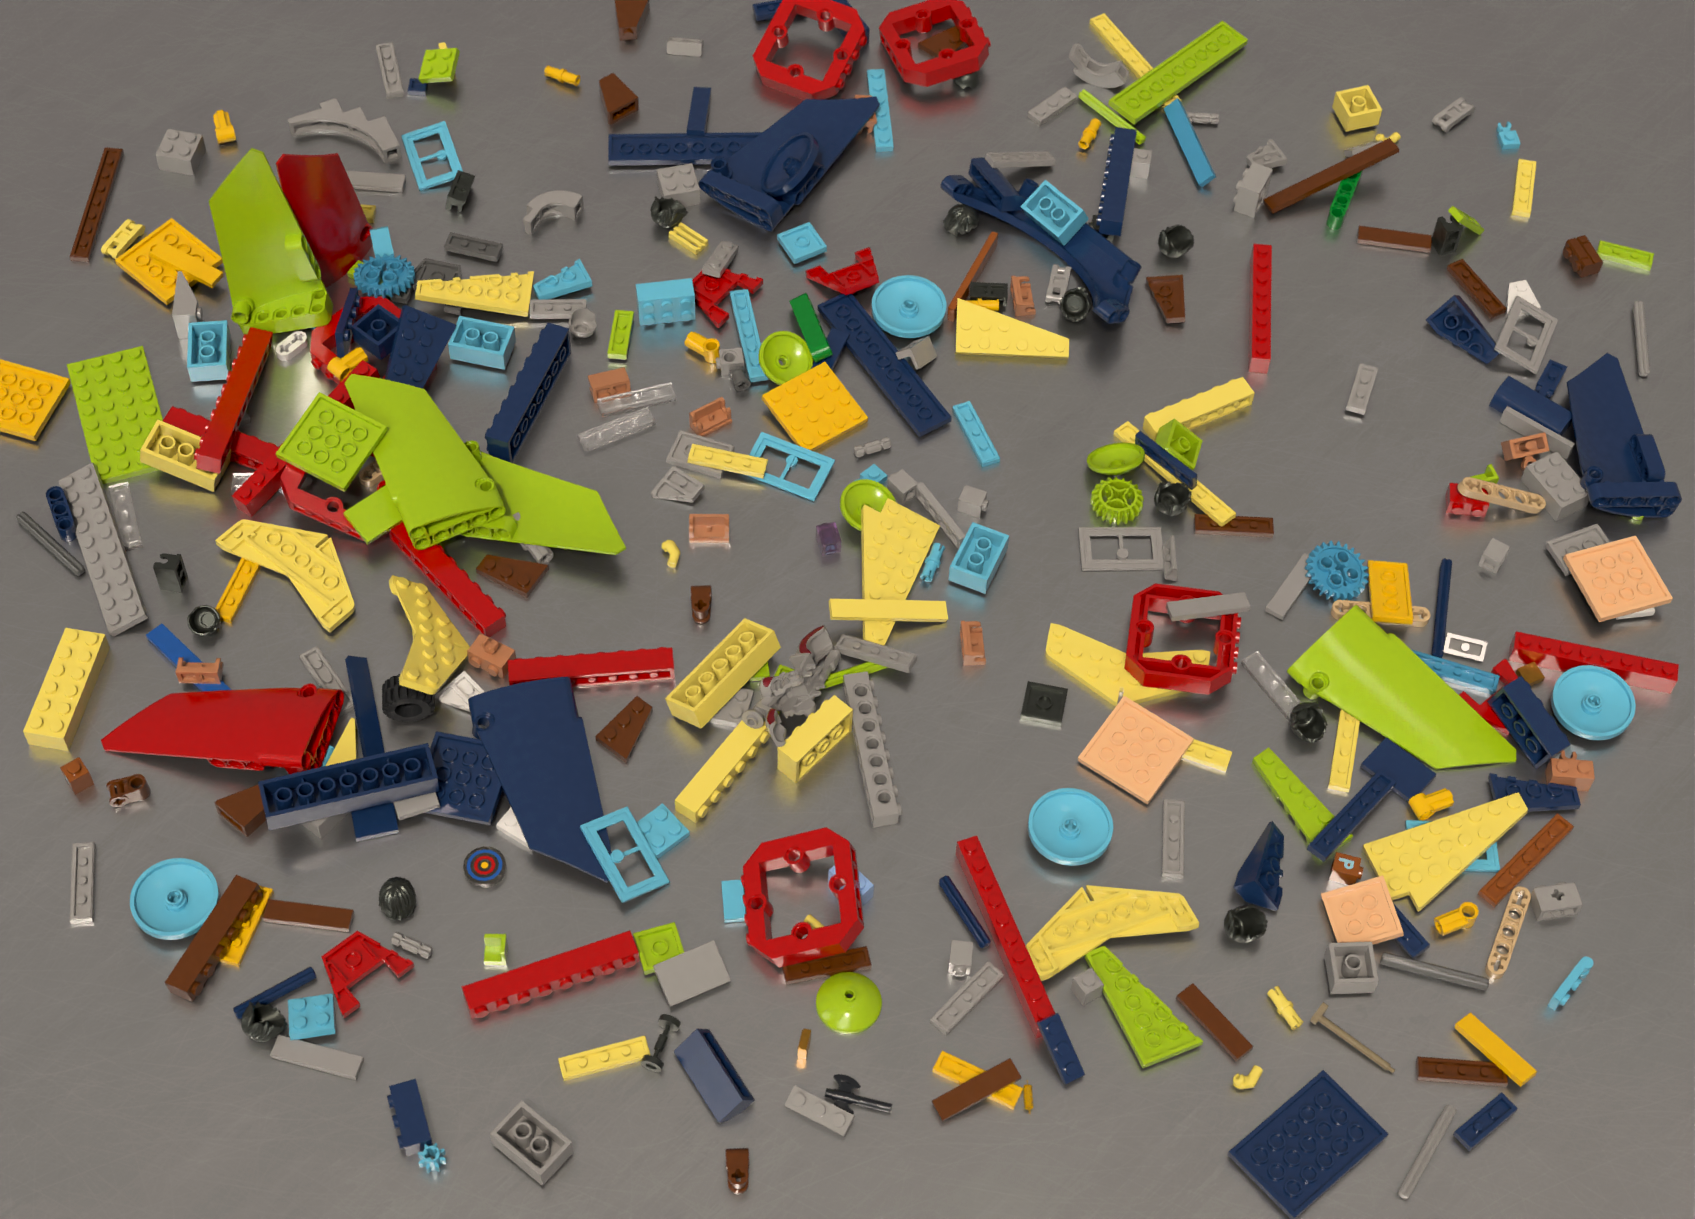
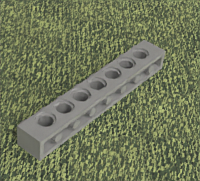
[843,672,902,827]

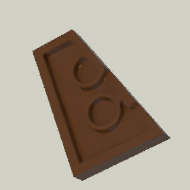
[918,26,967,58]
[1146,275,1185,323]

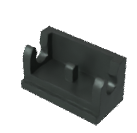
[445,170,475,212]
[1431,215,1464,256]
[969,282,1008,306]
[153,553,188,593]

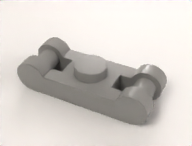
[1432,97,1475,133]
[1045,264,1072,305]

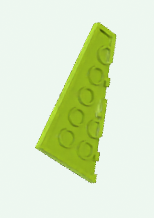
[1084,945,1203,1068]

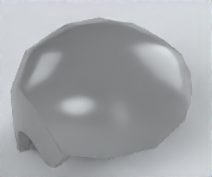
[568,308,597,338]

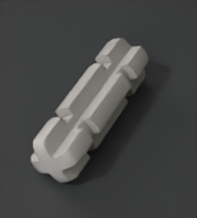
[1186,112,1219,124]
[854,437,891,457]
[391,932,433,959]

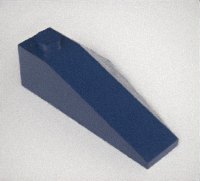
[1426,295,1500,364]
[1234,821,1284,911]

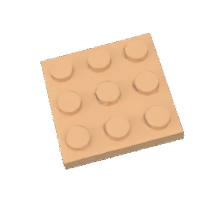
[1321,876,1404,945]

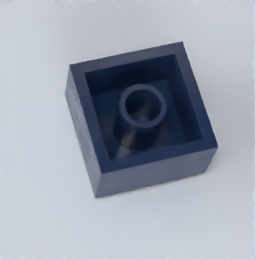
[351,304,399,360]

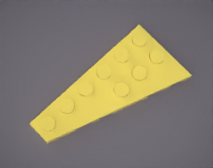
[415,271,534,317]
[955,298,1069,359]

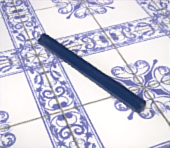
[1432,558,1452,658]

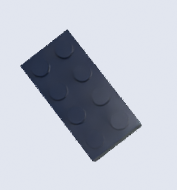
[1487,676,1571,769]

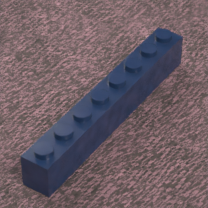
[1096,127,1137,236]

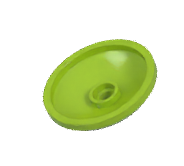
[758,331,813,385]
[1087,443,1145,476]
[840,479,896,531]
[816,972,882,1034]

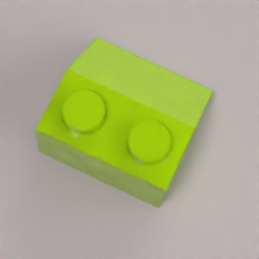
[1155,419,1203,470]

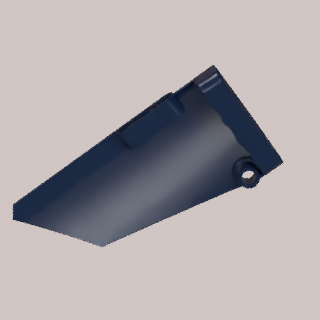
[698,96,880,232]
[1567,353,1682,518]
[468,677,612,883]

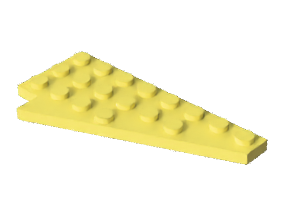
[861,498,940,645]
[1362,792,1528,912]

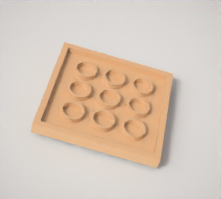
[1563,536,1673,622]
[1078,696,1194,804]

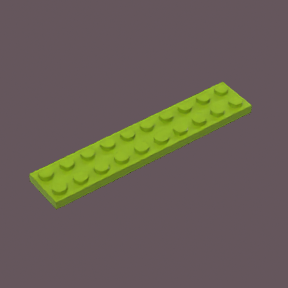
[1108,20,1248,124]

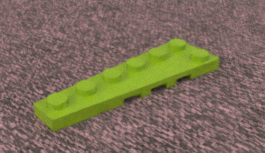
[1252,747,1353,861]

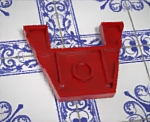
[805,247,879,295]
[692,269,763,328]
[1459,658,1518,735]
[321,931,414,1018]

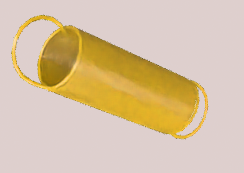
[1023,1081,1034,1115]

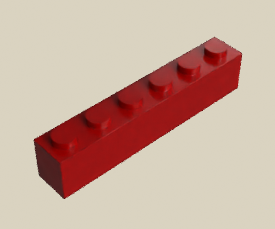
[163,406,278,470]

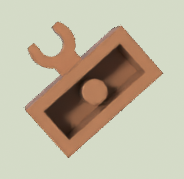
[1501,432,1550,471]
[467,633,516,679]
[1545,751,1595,791]

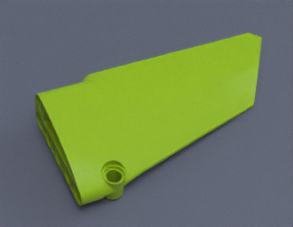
[209,148,333,335]
[345,374,506,550]
[461,440,626,555]
[1286,605,1516,770]

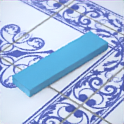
[952,401,1000,467]

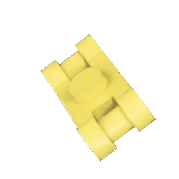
[101,219,145,259]

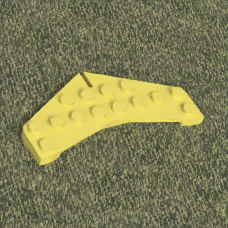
[215,519,355,633]
[389,575,470,695]
[1045,623,1211,707]
[1026,885,1199,981]

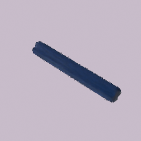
[939,875,991,948]
[233,967,316,1019]

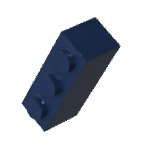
[387,1079,433,1156]

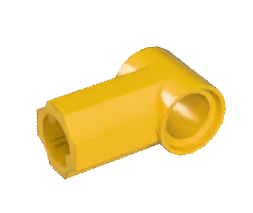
[213,110,236,144]
[685,331,720,363]
[327,347,368,382]
[1408,788,1454,820]
[1434,902,1479,936]

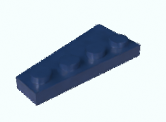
[335,288,362,358]
[1488,773,1581,812]

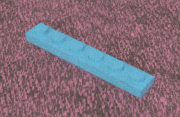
[867,69,894,152]
[729,289,768,383]

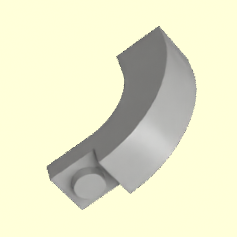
[1068,43,1130,88]
[523,190,584,235]

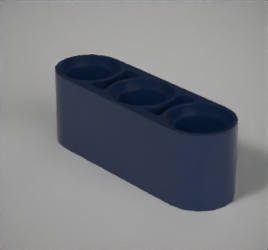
[46,486,77,542]

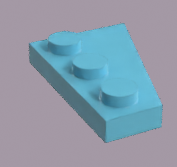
[533,259,593,300]

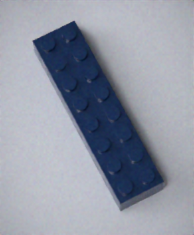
[485,322,571,463]
[258,743,439,831]

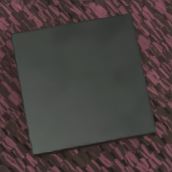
[1020,681,1068,727]

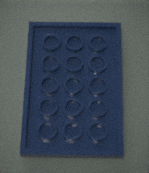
[1228,1070,1389,1219]

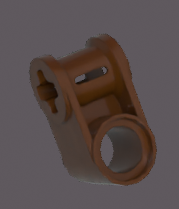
[691,585,712,624]
[106,774,151,807]
[726,1148,749,1194]

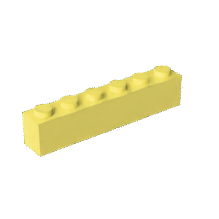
[1142,377,1255,442]
[675,720,770,823]

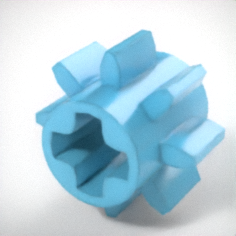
[418,1143,447,1173]

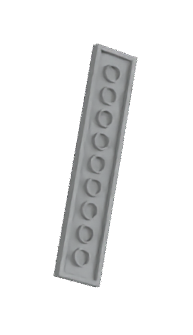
[58,462,149,637]

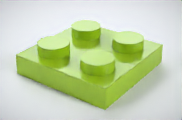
[419,48,460,83]
[633,922,684,975]

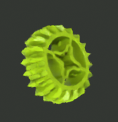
[1090,476,1144,525]

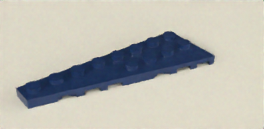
[384,305,456,389]

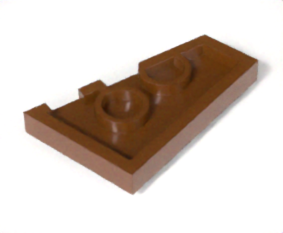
[476,554,549,598]
[595,696,653,763]

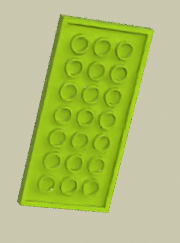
[67,346,163,485]

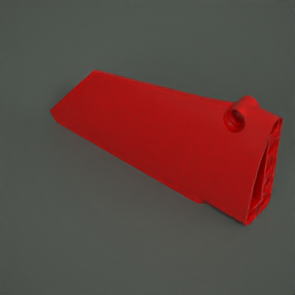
[276,153,373,288]
[101,683,344,774]

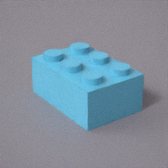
[1020,180,1089,246]
[636,278,696,326]
[448,316,516,370]
[187,320,231,382]
[948,522,1009,594]

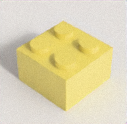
[1332,85,1382,132]

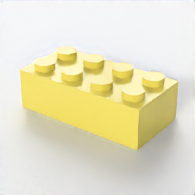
[140,419,231,492]
[777,695,853,783]

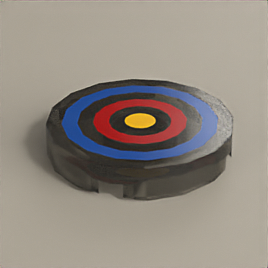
[463,846,507,888]

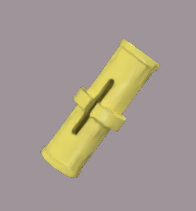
[1267,986,1303,1030]

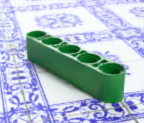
[1326,170,1363,230]
[789,293,833,363]

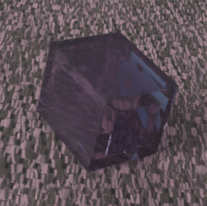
[816,522,841,556]

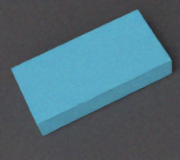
[370,226,394,258]
[721,880,746,923]

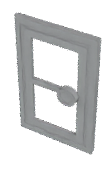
[1494,296,1558,374]
[1078,527,1164,571]

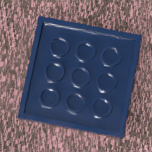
[424,731,503,826]

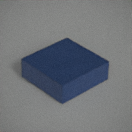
[407,78,428,96]

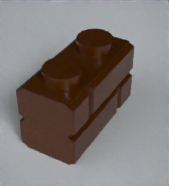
[1563,235,1603,278]

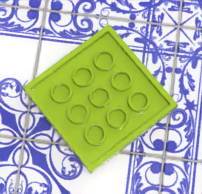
[276,392,388,492]

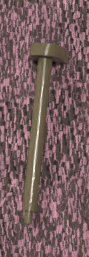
[1310,1002,1395,1073]

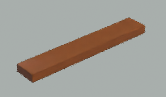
[947,231,998,322]
[1478,813,1574,908]

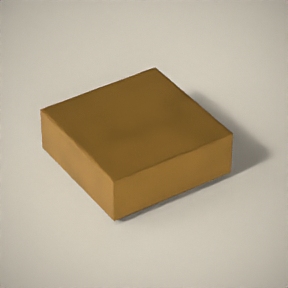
[1515,662,1545,686]
[798,1028,811,1059]

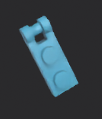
[1547,956,1594,1011]

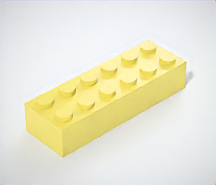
[665,618,781,729]
[23,628,110,751]

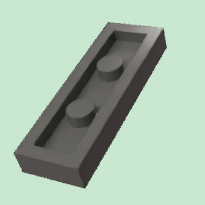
[444,232,503,262]

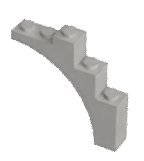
[288,98,402,163]

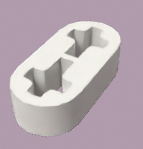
[276,331,308,361]

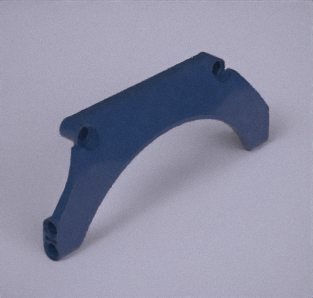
[940,175,1142,324]

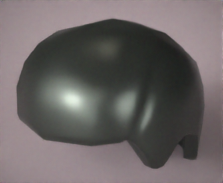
[953,71,980,89]
[187,605,221,636]

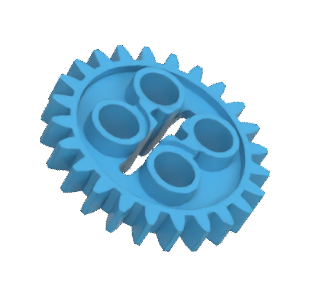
[353,253,415,298]
[1304,541,1369,602]

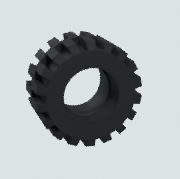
[382,674,435,722]

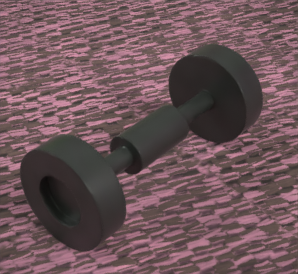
[641,1014,681,1072]

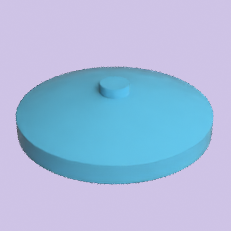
[872,275,947,338]
[1551,665,1636,740]
[1028,788,1113,866]
[130,858,220,940]

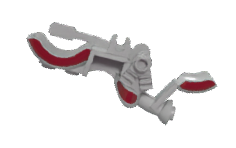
[742,625,841,747]

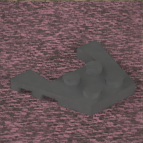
[390,258,462,315]

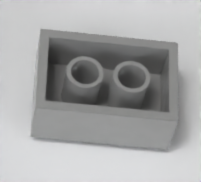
[1521,452,1590,521]
[490,1100,574,1186]

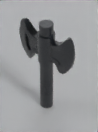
[825,1074,892,1114]

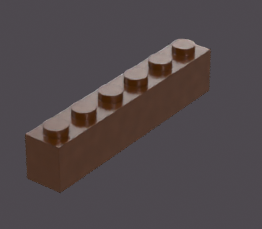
[164,875,263,1002]

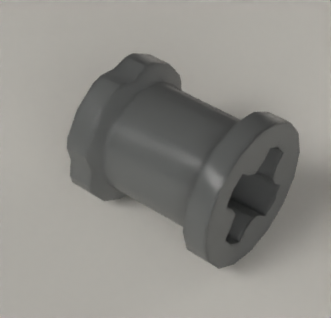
[729,366,751,391]

